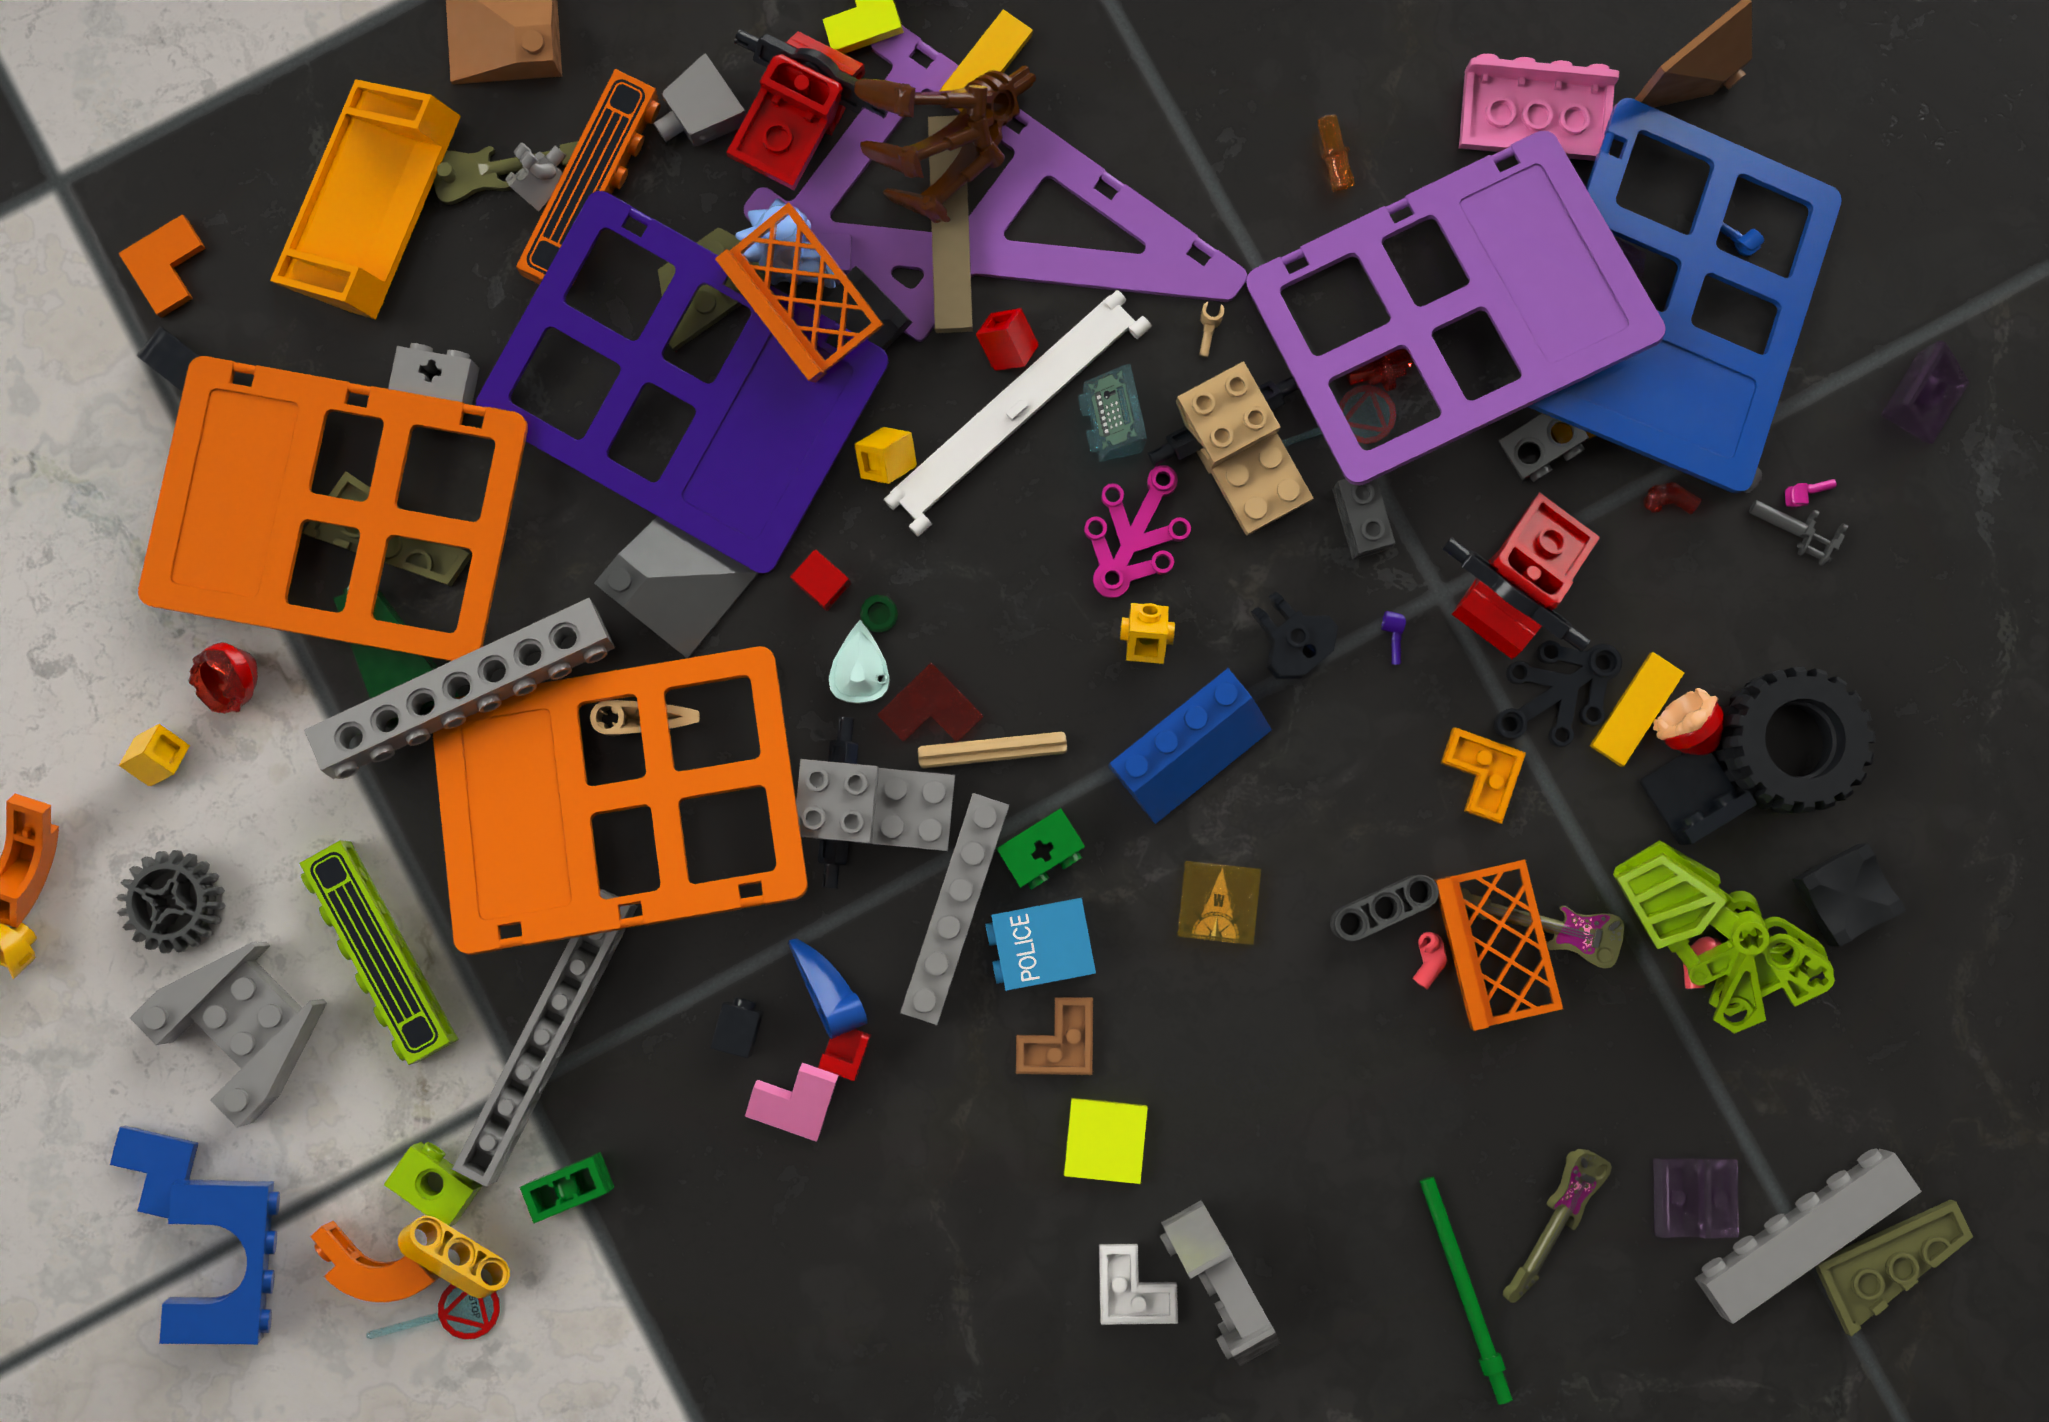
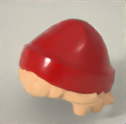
[1653,688,1724,755]

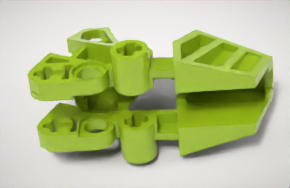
[1613,840,1835,1034]

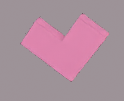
[745,1063,839,1142]

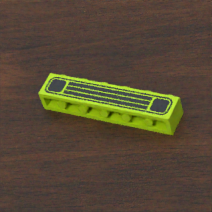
[299,840,459,1065]

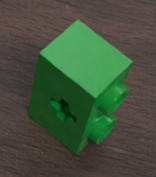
[996,808,1085,890]
[520,1152,615,1223]

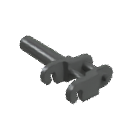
[1749,500,1848,566]

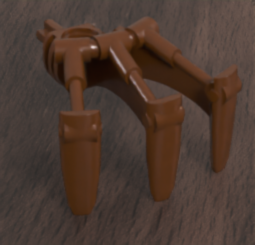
[854,65,1036,223]

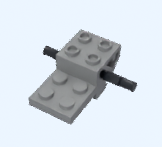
[796,717,955,889]

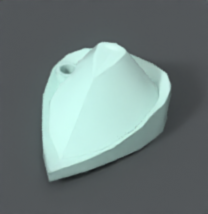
[829,620,890,704]

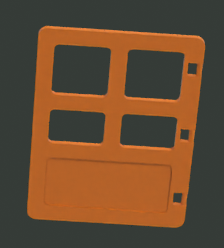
[138,356,528,661]
[431,646,808,955]

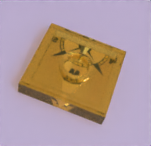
[1177,861,1261,945]

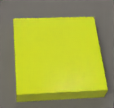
[1064,1098,1148,1184]

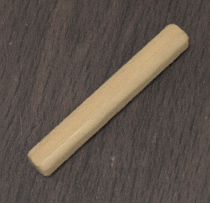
[918,732,1067,768]

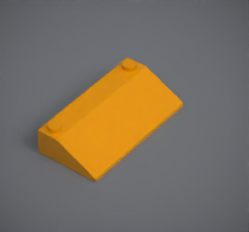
[270,79,461,319]

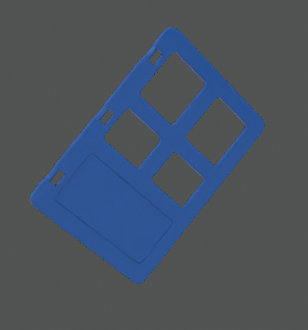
[1528,98,1842,493]

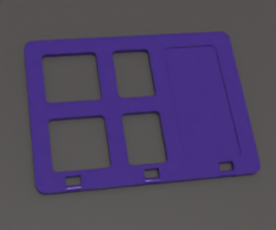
[476,191,889,573]

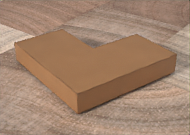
[1016,997,1093,1075]

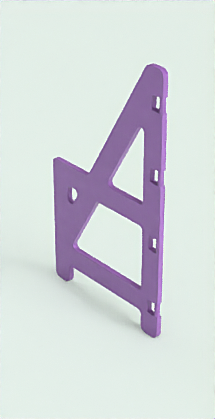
[744,25,1247,342]

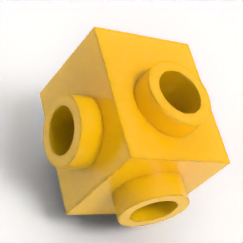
[1120,603,1175,664]

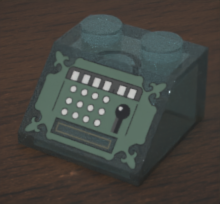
[1078,364,1147,462]

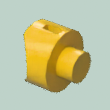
[0,923,37,979]

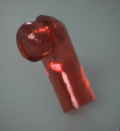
[1643,482,1702,515]

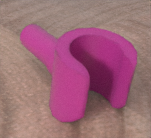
[1785,479,1837,507]

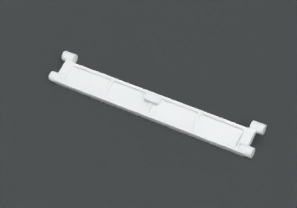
[883,290,1152,537]

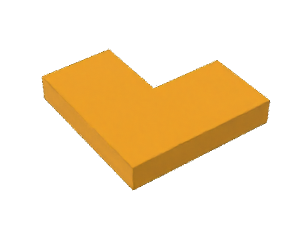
[1441,727,1526,824]

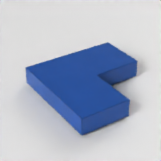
[110,1126,198,1218]

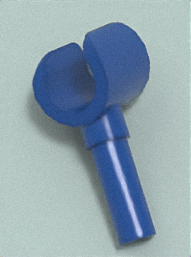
[1720,222,1764,256]

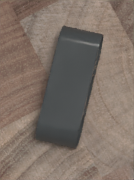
[1330,875,1439,941]

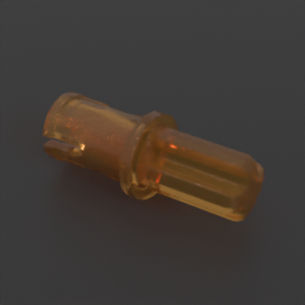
[1317,114,1355,191]

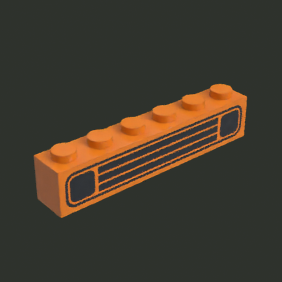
[516,69,661,285]

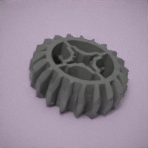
[116,850,226,953]

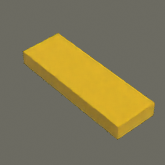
[939,9,1033,112]
[1590,652,1685,767]

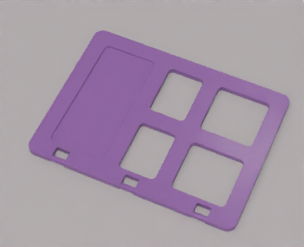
[1246,131,1665,485]

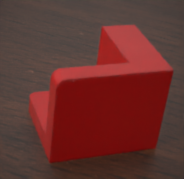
[976,308,1038,371]
[790,550,852,611]
[818,1029,872,1081]

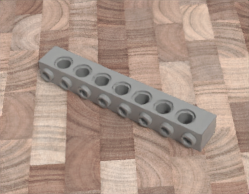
[304,598,615,779]
[452,889,638,1187]

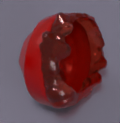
[188,642,258,714]

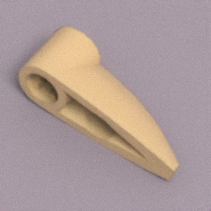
[590,700,700,737]

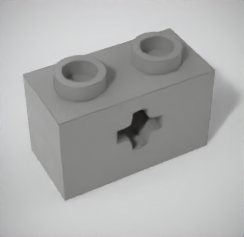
[388,343,480,405]

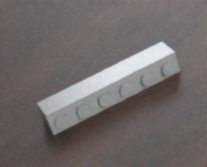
[900,793,1009,1025]
[1695,1148,1922,1324]

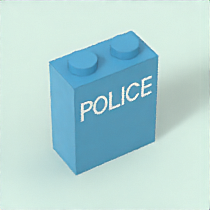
[985,898,1096,991]

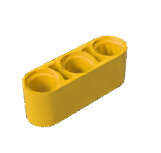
[398,1216,510,1298]

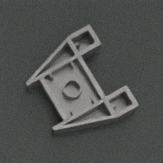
[130,942,327,1127]
[1160,1200,1280,1366]

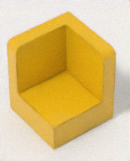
[854,427,917,484]
[118,724,190,786]

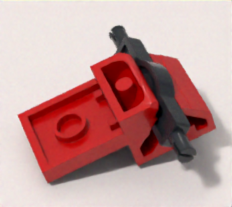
[726,29,888,190]
[1442,493,1600,659]

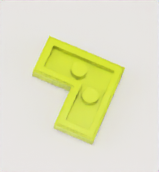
[822,0,904,54]

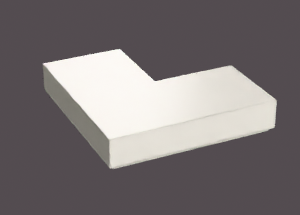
[1099,1244,1178,1325]

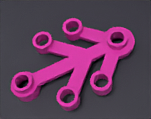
[1084,465,1191,598]

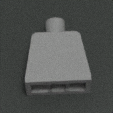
[653,53,746,146]

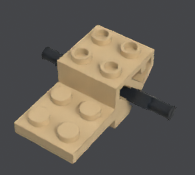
[1148,361,1314,536]

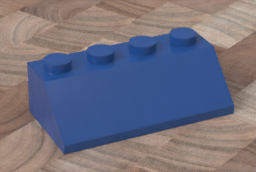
[1108,668,1272,824]

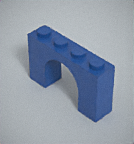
[159,1180,280,1345]

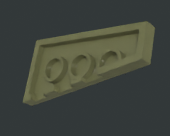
[302,471,472,587]
[1815,1200,1973,1337]

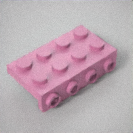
[1459,54,1619,161]

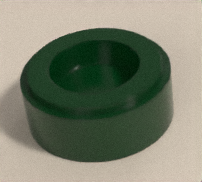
[860,595,898,634]

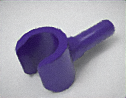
[1381,611,1406,665]

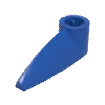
[788,938,867,1039]

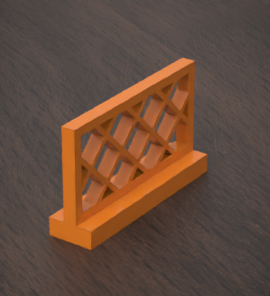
[715,202,884,383]
[1434,859,1563,1031]

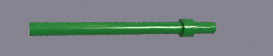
[1419,1176,1513,1405]

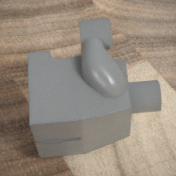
[505,142,567,211]

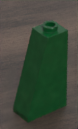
[333,586,459,728]

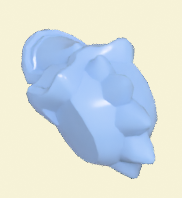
[735,198,836,288]

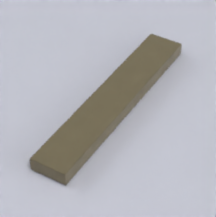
[928,115,973,333]

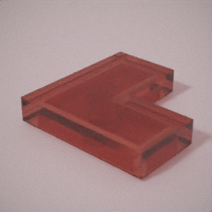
[877,663,984,742]

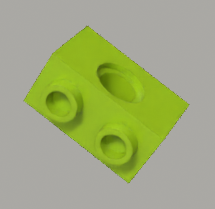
[384,1142,482,1227]

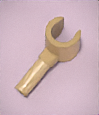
[1199,302,1224,357]

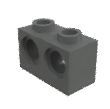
[1499,413,1589,482]
[1332,478,1395,560]

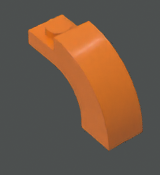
[0,793,59,928]
[310,1221,441,1302]

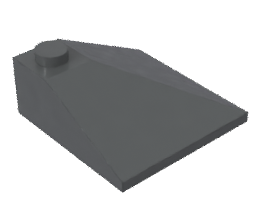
[594,516,759,658]

